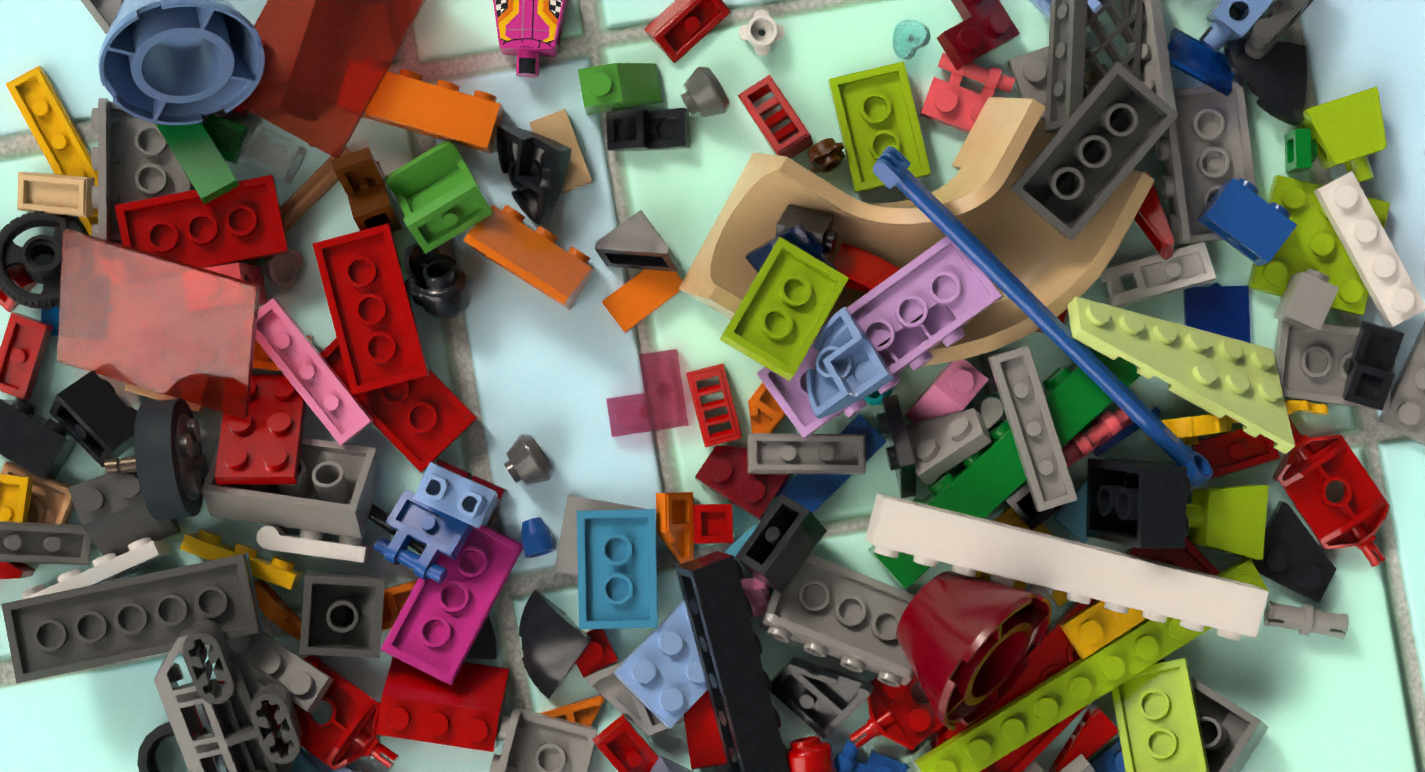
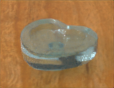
[892,19,931,60]

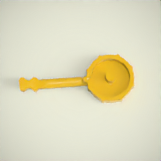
[1148,400,1329,445]

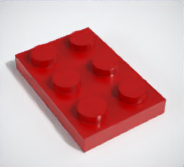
[214,375,306,484]

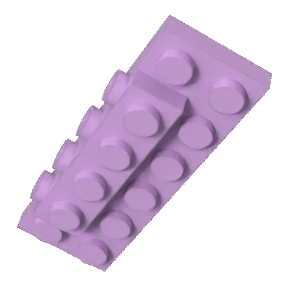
[757,236,1002,439]

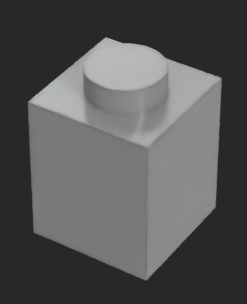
[1273,269,1339,333]

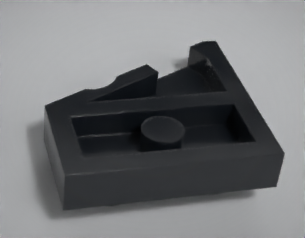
[877,395,916,498]
[1251,501,1336,603]
[770,657,874,739]

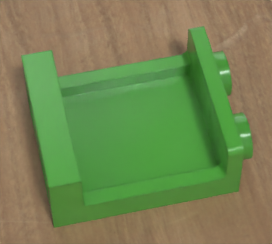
[384,139,494,254]

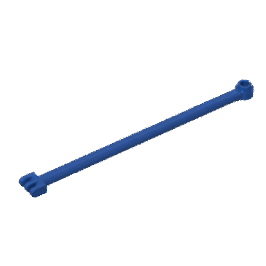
[873,146,1213,488]

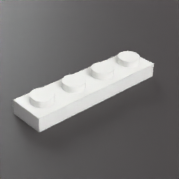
[1313,171,1425,328]
[21,537,172,600]

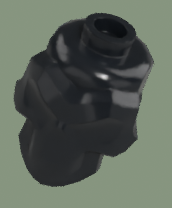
[404,243,472,318]

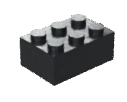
[1086,458,1190,548]

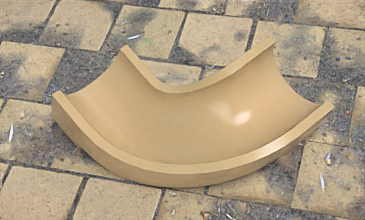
[679,97,1155,367]

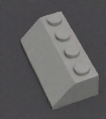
[201,437,377,538]

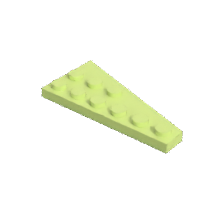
[1067,296,1295,454]

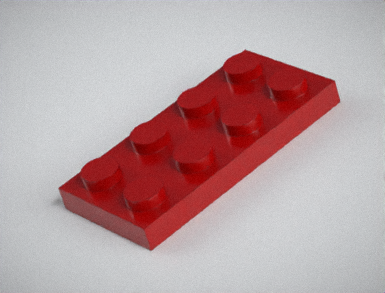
[115,175,290,284]
[312,223,430,396]
[320,337,478,473]

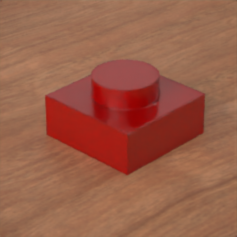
[693,503,733,544]
[576,629,619,678]

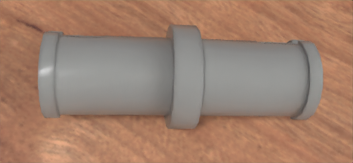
[1264,601,1349,639]

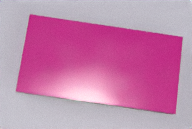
[381,525,523,686]

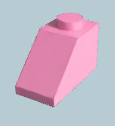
[904,359,989,423]

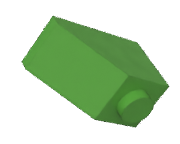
[578,63,663,115]

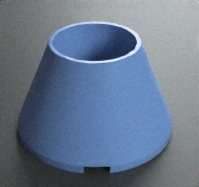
[98,0,265,125]

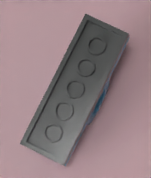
[1,553,263,684]

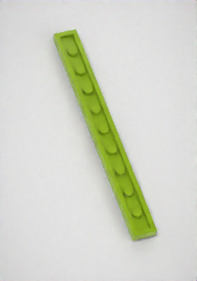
[914,557,1269,772]

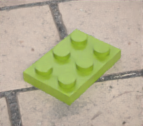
[828,61,931,193]
[719,237,849,381]
[1111,658,1210,772]

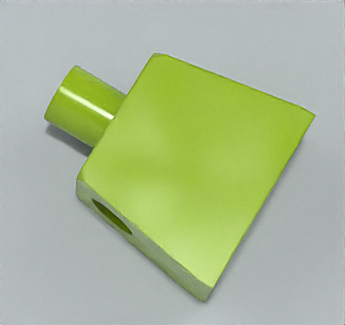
[1299,86,1387,183]
[1186,484,1269,560]

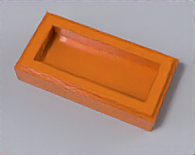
[601,269,682,333]

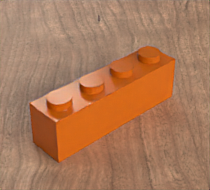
[337,58,504,154]

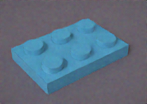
[577,509,658,629]

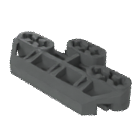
[154,620,303,772]

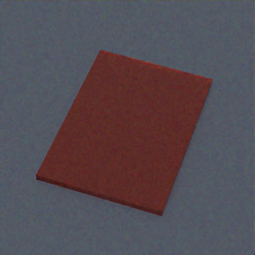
[239,0,426,158]
[57,229,260,419]

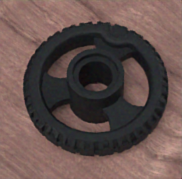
[0,211,97,309]

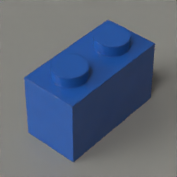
[1196,178,1297,266]

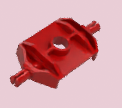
[1272,416,1390,567]
[266,655,399,770]
[848,673,944,750]

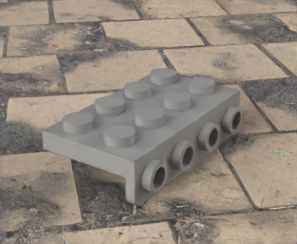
[1156,82,1258,246]
[91,98,192,258]
[760,554,915,687]
[489,707,598,772]

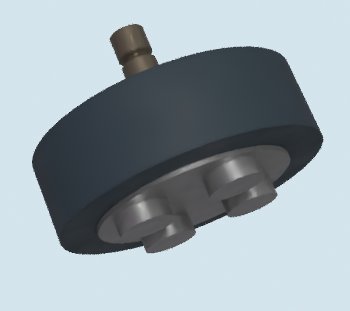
[104,398,209,521]

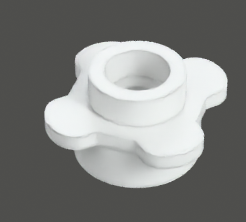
[739,9,785,56]

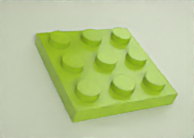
[1247,175,1390,316]

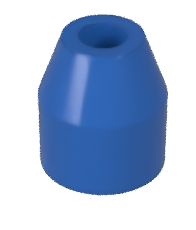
[521,517,556,558]

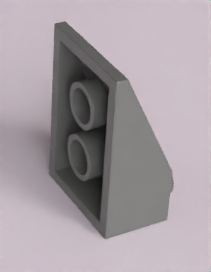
[1157,659,1269,772]

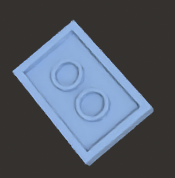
[613,600,708,729]

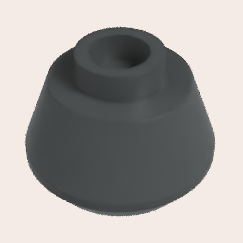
[680,66,730,118]
[504,434,554,485]

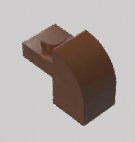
[332,147,402,232]

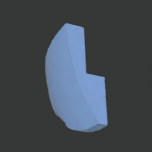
[806,307,894,419]

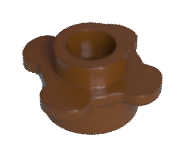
[807,138,845,174]

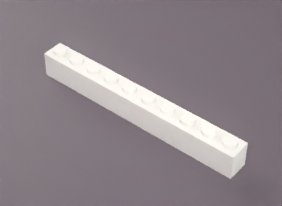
[865,493,1269,641]

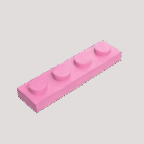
[242,298,374,446]

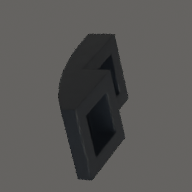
[606,108,690,151]
[1343,321,1404,411]

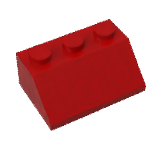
[376,657,510,752]

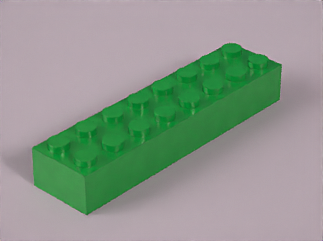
[868,344,1141,589]

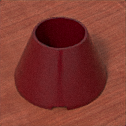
[896,571,1052,730]

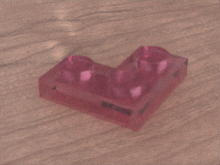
[606,349,689,437]

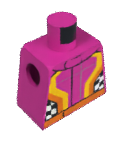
[493,0,569,78]

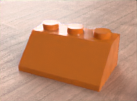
[463,205,594,310]

